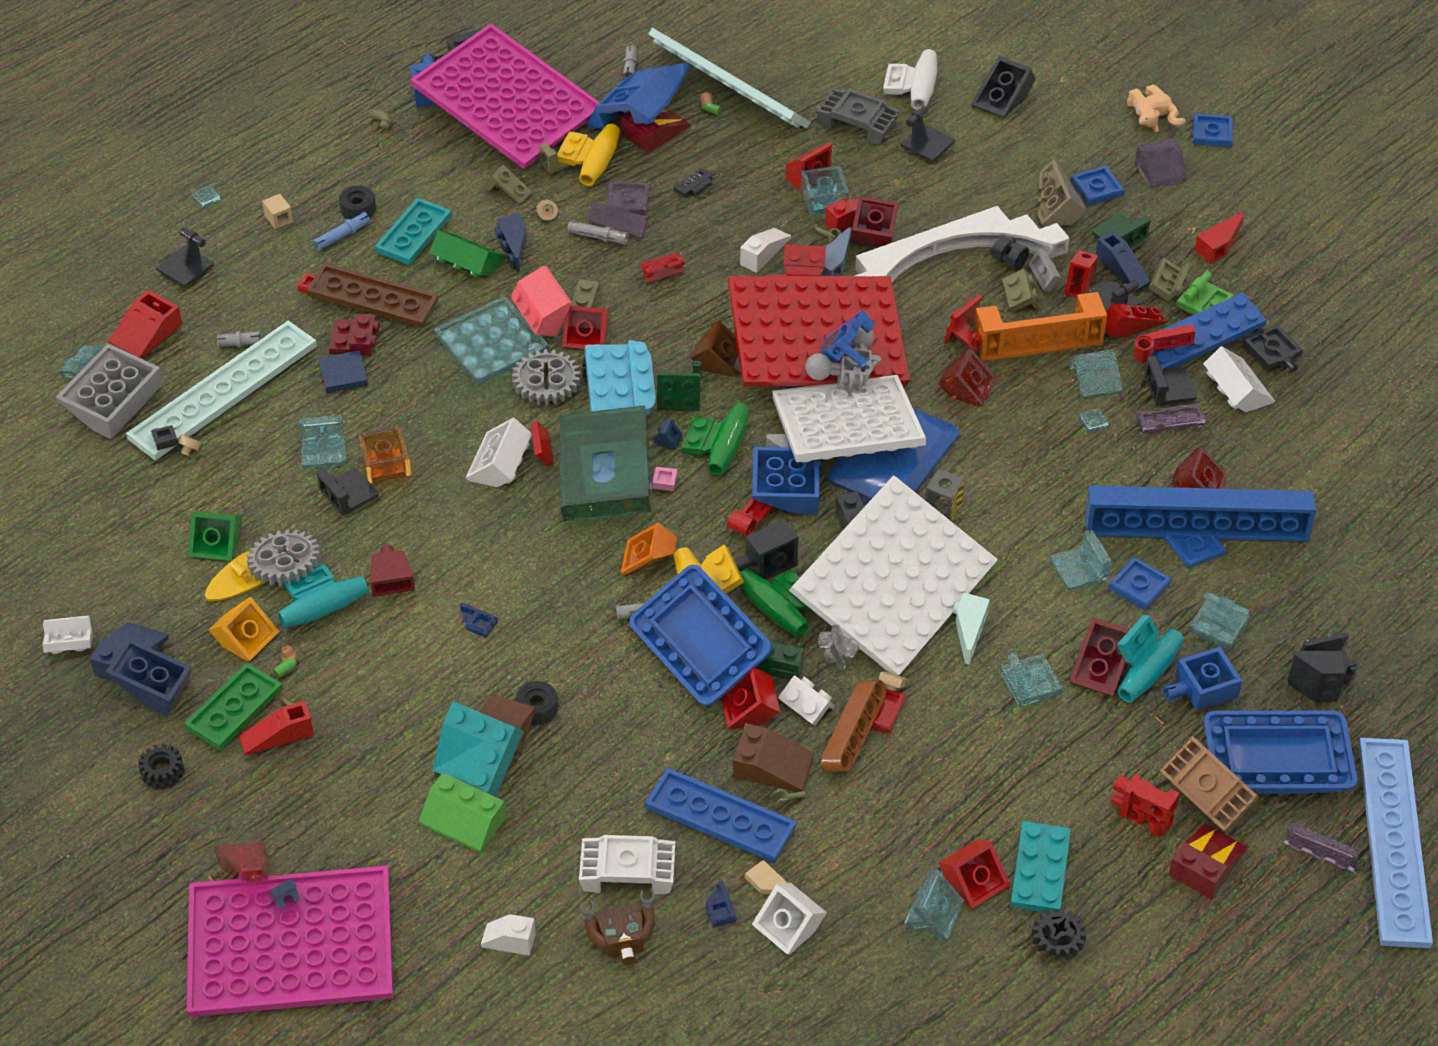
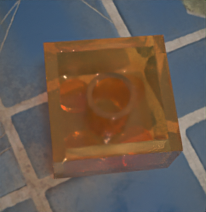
[358,426,411,483]

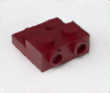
[329,314,380,356]

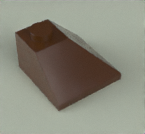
[691,320,738,377]

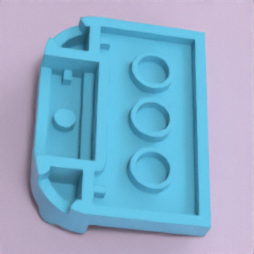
[584,340,656,424]

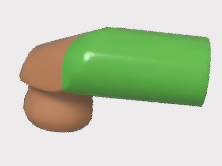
[699,92,722,115]
[273,646,297,679]

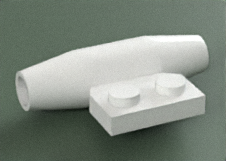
[883,49,938,110]

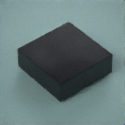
[151,425,179,451]

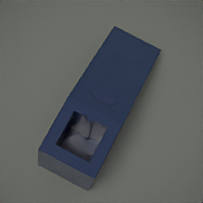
[494,213,527,273]
[1096,231,1151,292]

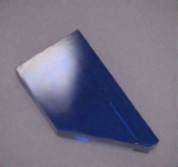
[459,602,498,638]
[705,880,737,928]

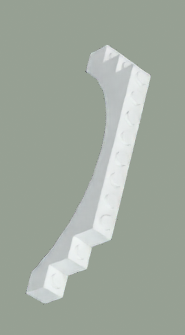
[855,206,1070,282]

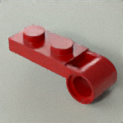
[1134,325,1196,363]
[727,498,775,536]

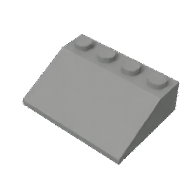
[55,344,163,439]

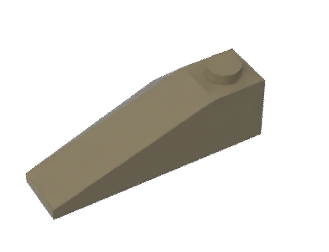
[1038,159,1087,227]

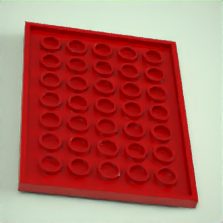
[727,276,910,387]

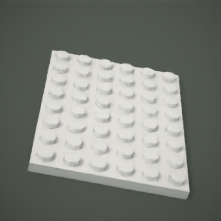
[790,475,998,676]

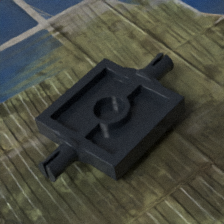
[1243,324,1303,372]

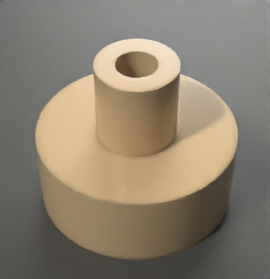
[537,200,558,220]
[178,434,201,456]

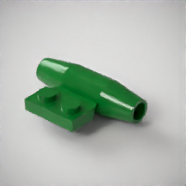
[681,403,750,476]
[739,569,810,637]

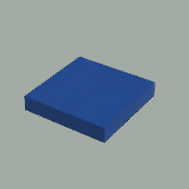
[1193,114,1233,147]
[1070,166,1125,206]
[1164,525,1227,569]
[1108,557,1172,610]

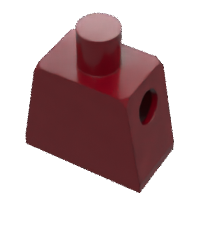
[370,545,415,597]

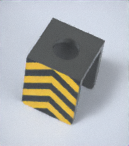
[925,469,964,521]

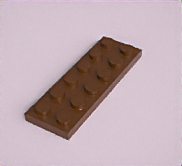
[307,263,438,328]

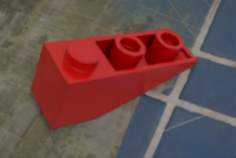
[1195,212,1245,264]
[1105,304,1167,337]
[239,700,314,756]

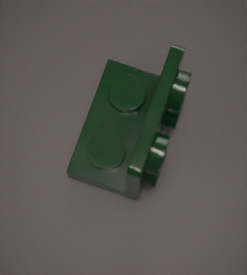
[1092,213,1151,248]

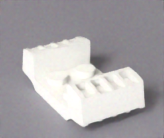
[579,835,675,894]

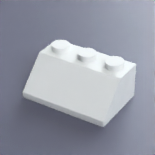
[1203,346,1275,412]
[466,418,532,487]

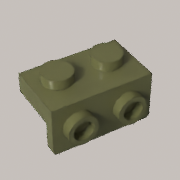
[1149,258,1190,302]
[1002,269,1041,312]

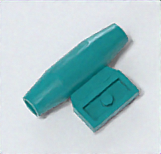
[278,564,369,628]
[1117,615,1184,703]

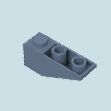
[820,227,851,276]

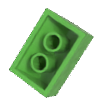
[419,773,506,853]

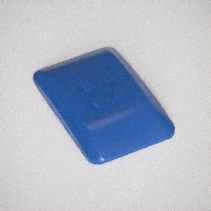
[828,407,959,498]
[630,564,772,706]
[1204,710,1357,794]

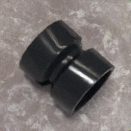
[991,234,1030,271]

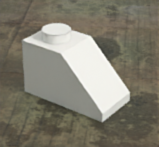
[481,914,536,956]

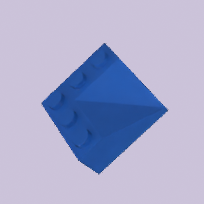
[752,447,819,515]

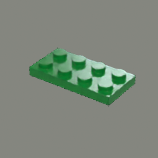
[184,663,283,751]

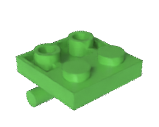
[1176,271,1234,315]

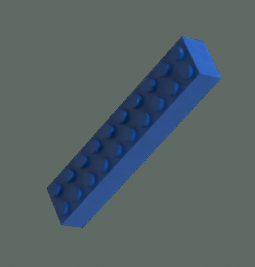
[1085,486,1316,541]

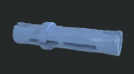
[313,212,370,251]

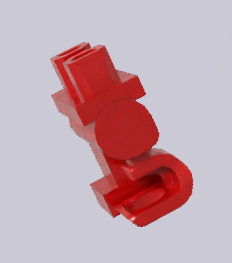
[1111,774,1180,837]

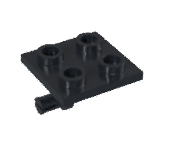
[901,106,955,163]
[156,227,214,288]
[1088,279,1141,311]
[1300,632,1359,685]

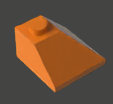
[620,523,677,576]

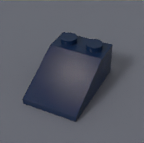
[90,622,169,682]
[105,638,192,716]

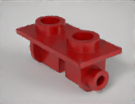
[640,252,685,283]

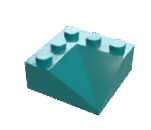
[432,701,524,797]

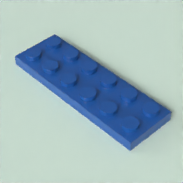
[1153,292,1266,370]
[645,768,797,863]

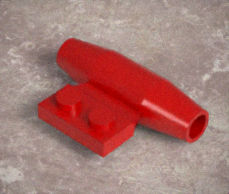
[767,244,826,276]

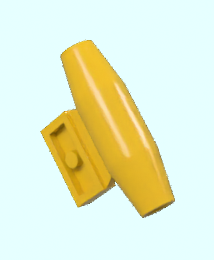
[556,124,620,186]
[673,545,744,594]

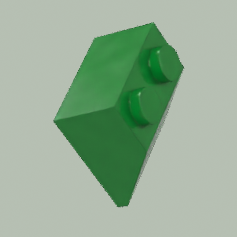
[188,510,242,561]

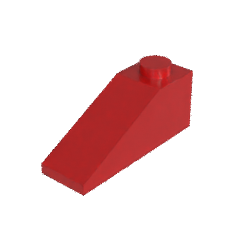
[825,199,858,233]

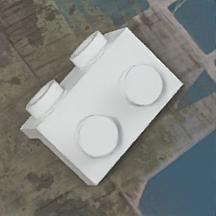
[43,616,93,654]
[778,675,835,725]

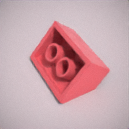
[511,266,572,337]

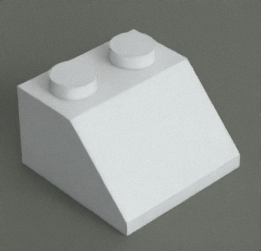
[752,883,827,954]

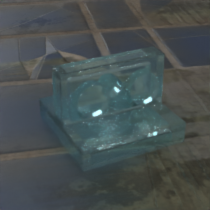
[904,869,964,940]

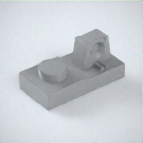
[1028,249,1060,292]

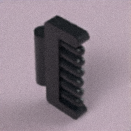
[674,168,712,197]

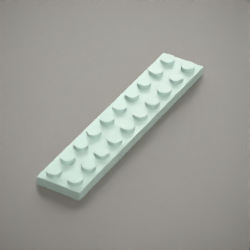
[649,28,811,128]
[126,321,317,461]

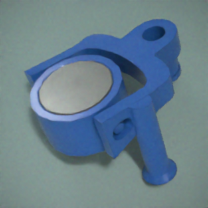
[820,309,876,369]

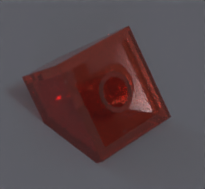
[938,348,997,407]
[1171,445,1227,489]
[214,842,270,883]

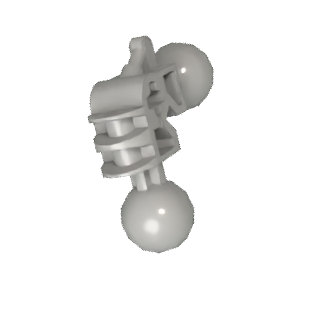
[805,327,881,391]

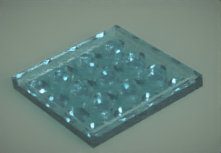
[434,296,549,385]

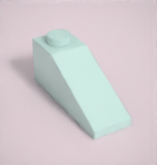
[953,593,990,665]

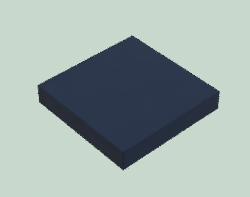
[318,350,368,393]

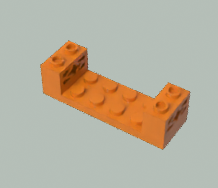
[974,292,1107,361]

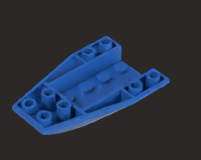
[587,63,691,129]

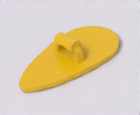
[205,551,269,602]

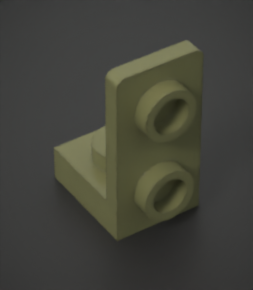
[539,143,571,174]
[483,165,531,204]

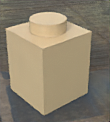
[262,194,293,229]

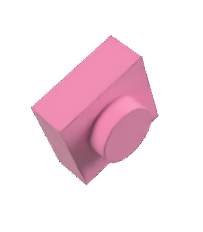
[652,467,678,491]

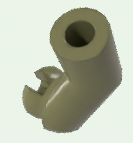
[371,109,393,129]

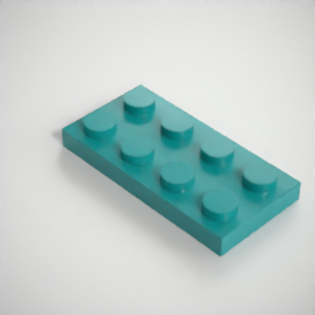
[374,198,452,265]
[1010,821,1071,913]

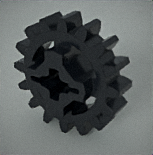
[1031,908,1087,960]

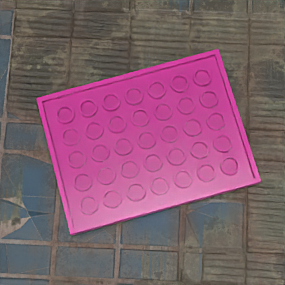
[410,23,600,169]
[187,866,393,1017]

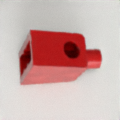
[1065,250,1098,298]

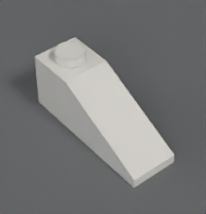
[740,228,791,273]

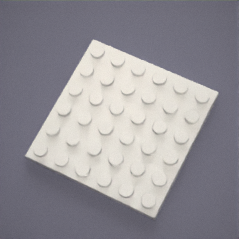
[772,375,926,462]

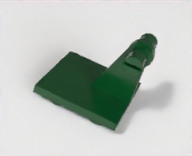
[657,361,703,411]

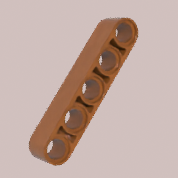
[821,680,886,773]

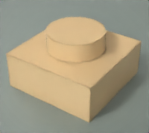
[878,671,907,691]

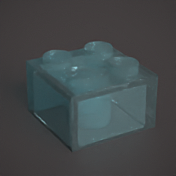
[801,166,849,215]

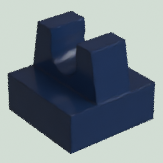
[653,418,682,450]
[267,878,300,910]

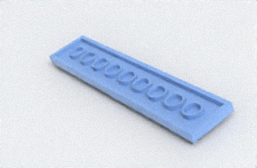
[1359,738,1433,948]

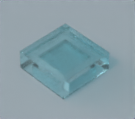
[192,184,220,208]
[1079,408,1108,433]

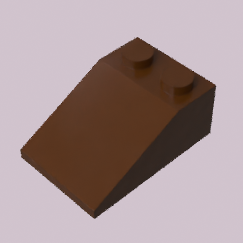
[733,723,814,792]

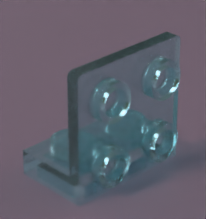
[1068,349,1122,397]
[299,415,346,468]
[1050,529,1112,590]

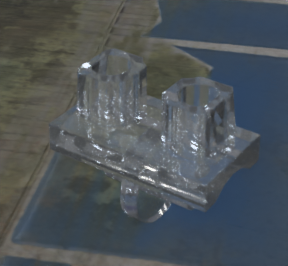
[818,625,859,670]

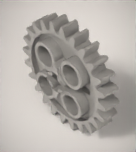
[512,349,581,406]
[247,529,321,586]

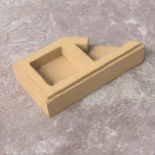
[745,860,787,894]

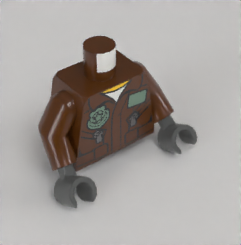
[578,890,655,965]

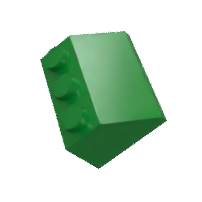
[429,230,506,278]

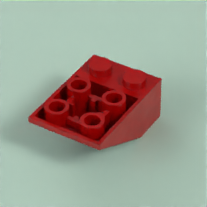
[108,290,183,359]

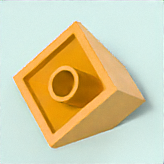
[209,597,280,662]

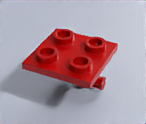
[944,294,983,357]

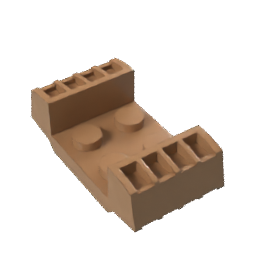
[1160,736,1259,832]

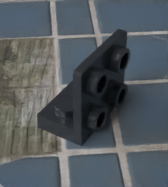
[1145,356,1197,405]
[316,468,379,516]

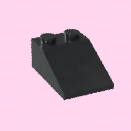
[971,56,1036,119]

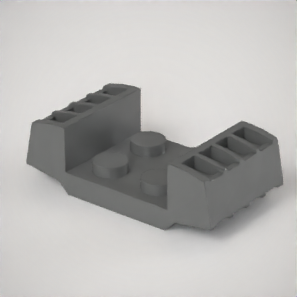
[816,88,900,144]

